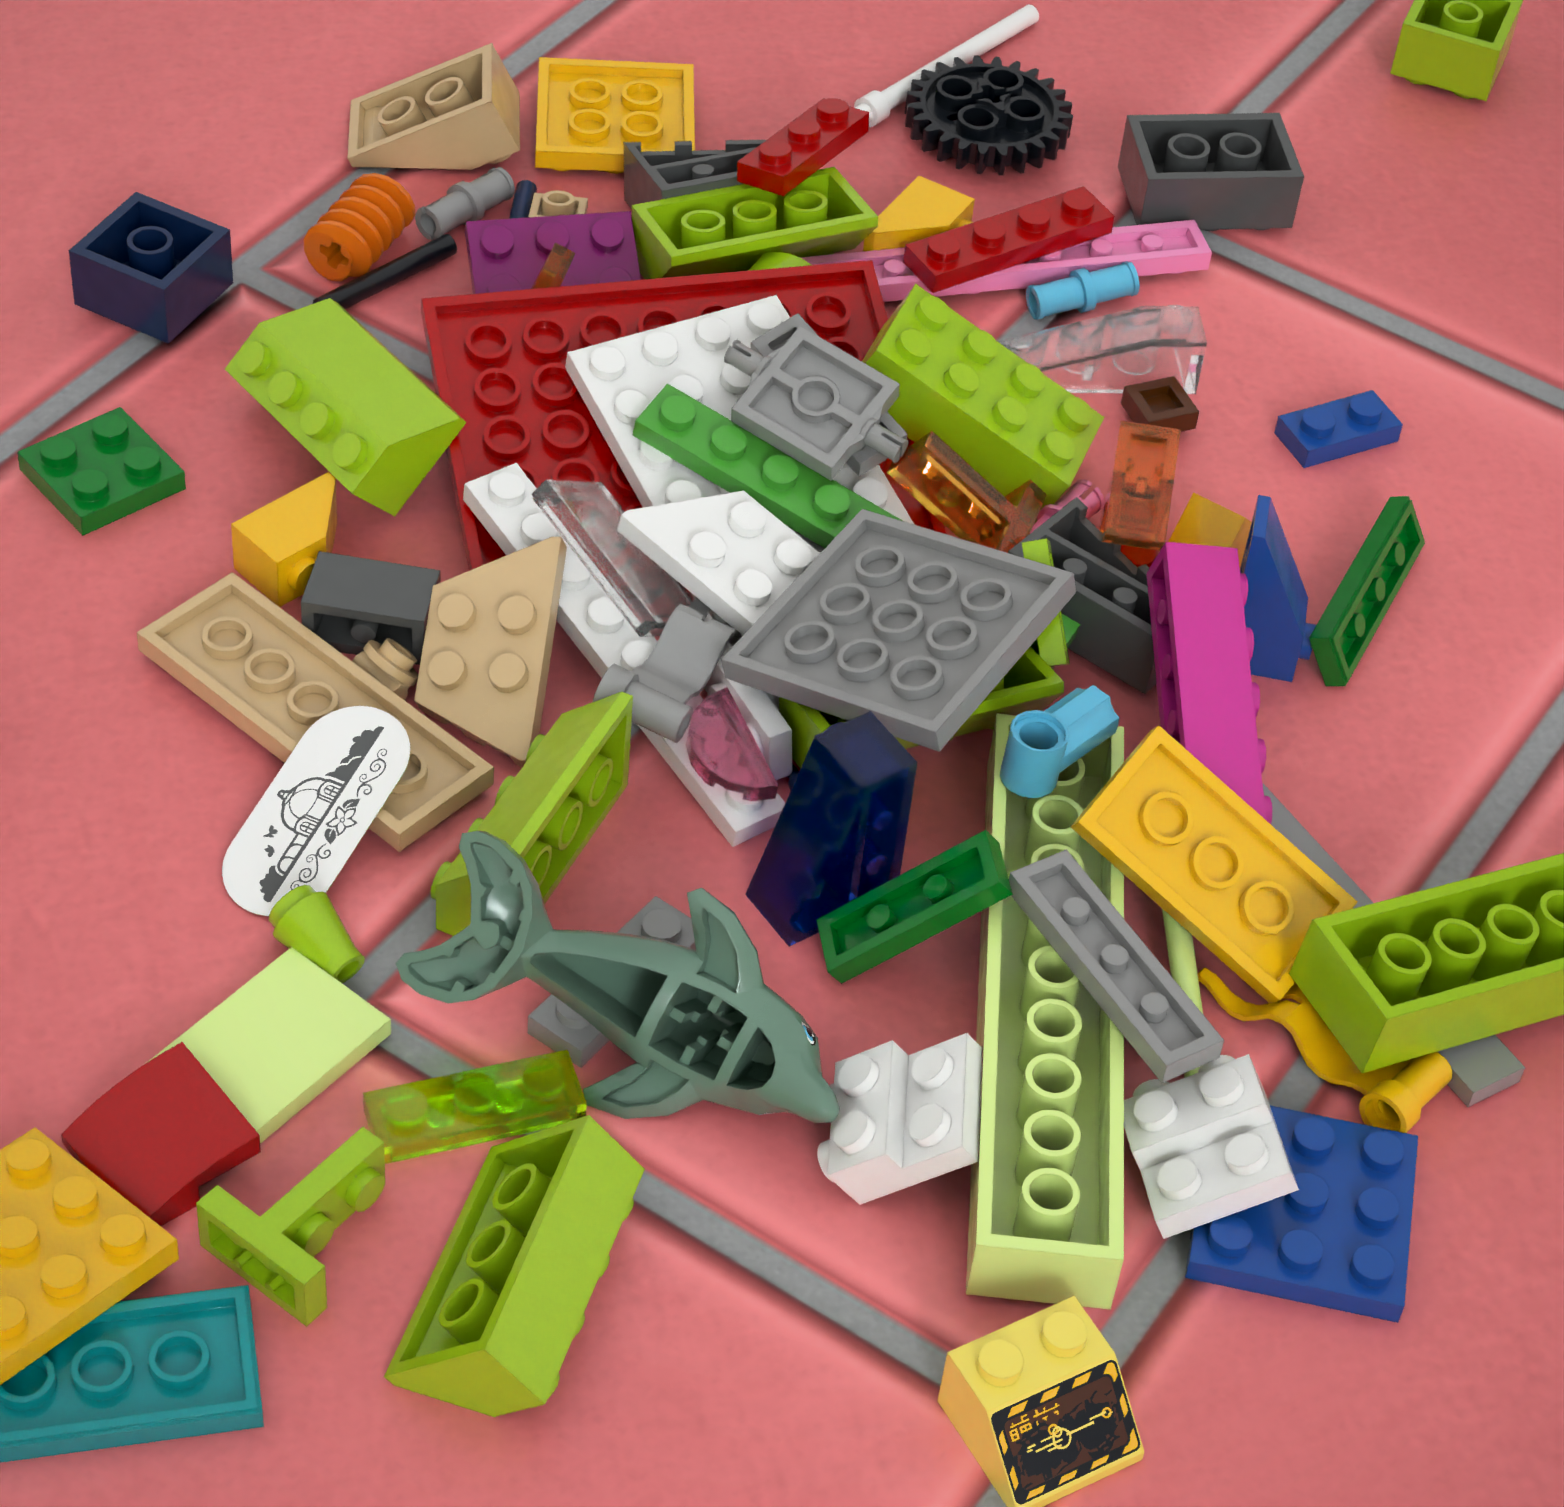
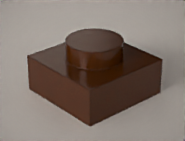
[1121,376,1199,439]

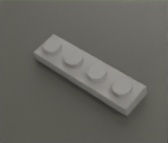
[1009,849,1224,1083]

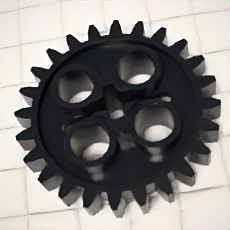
[905,55,1073,175]

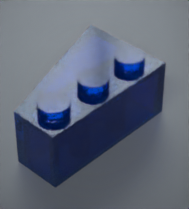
[745,711,918,947]

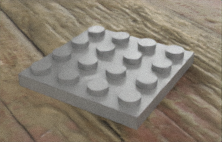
[721,509,1076,752]

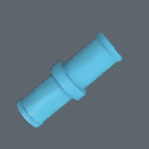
[1026,261,1140,320]

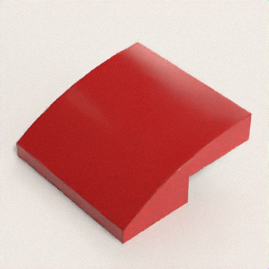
[61,1042,261,1226]

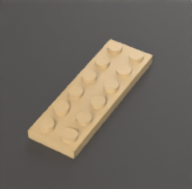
[137,572,494,852]

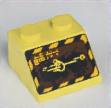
[937,1296,1144,1507]

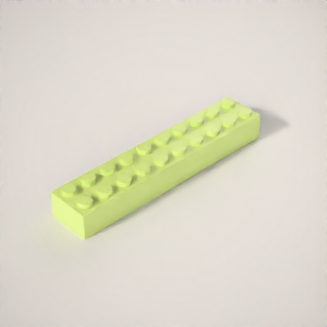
[966,713,1124,1310]

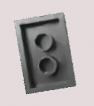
[1118,113,1304,231]

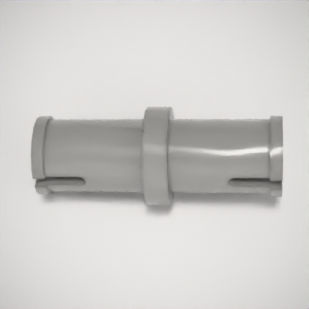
[415,167,515,240]

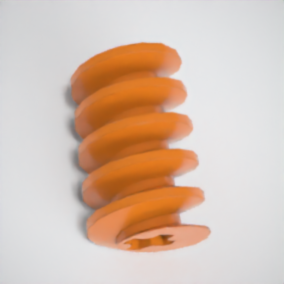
[303,173,416,282]

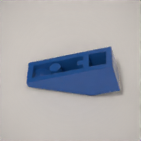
[1240,495,1316,682]

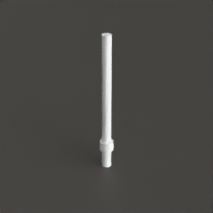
[854,4,1039,127]

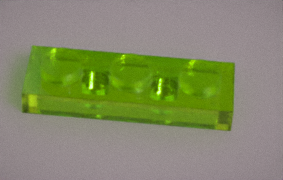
[363,1049,587,1164]

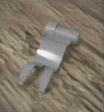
[593,597,742,743]

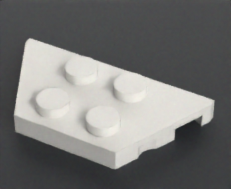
[617,490,820,636]

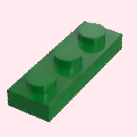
[817,830,1013,984]

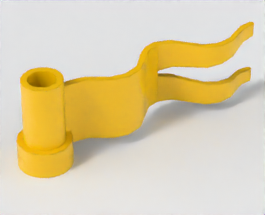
[1198,967,1452,1133]

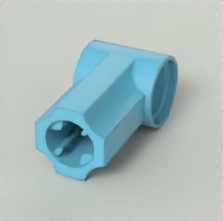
[1000,685,1120,798]

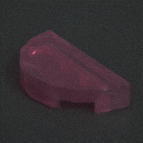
[686,687,779,801]

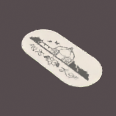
[222,706,410,916]

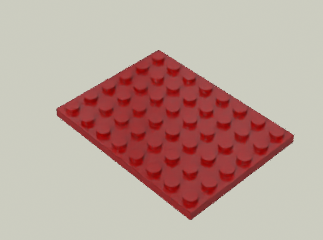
[421,260,947,588]

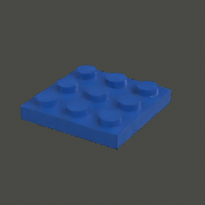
[1185,1105,1418,1323]

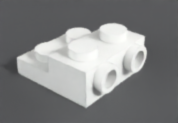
[817,1033,982,1205]
[1124,1054,1299,1239]

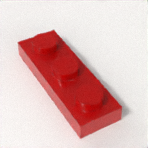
[737,98,869,196]

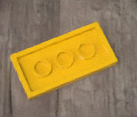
[1071,725,1358,1003]

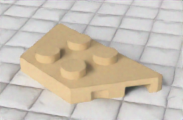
[414,537,567,768]

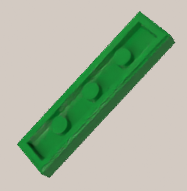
[1309,496,1425,687]

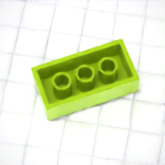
[862,284,1104,525]

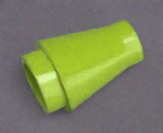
[269,885,365,983]

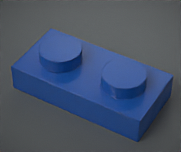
[1274,390,1403,468]

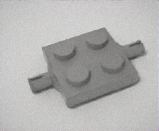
[724,326,908,481]

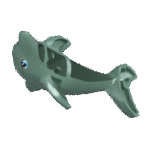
[395,831,840,1124]

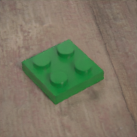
[17,407,186,536]

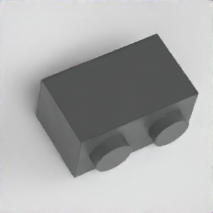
[301,551,441,665]

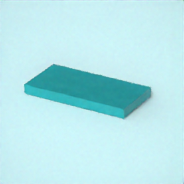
[0,1285,264,1463]

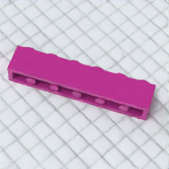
[1146,542,1273,824]

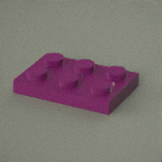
[465,211,641,294]

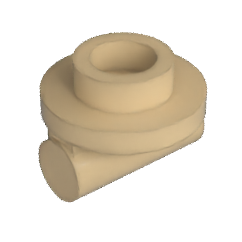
[352,638,418,700]

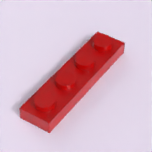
[903,186,1115,293]

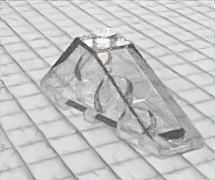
[998,305,1207,394]

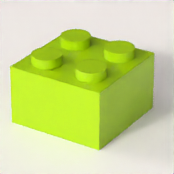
[1390,0,1523,101]

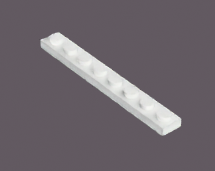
[463,463,789,847]

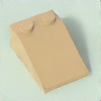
[347,43,520,170]

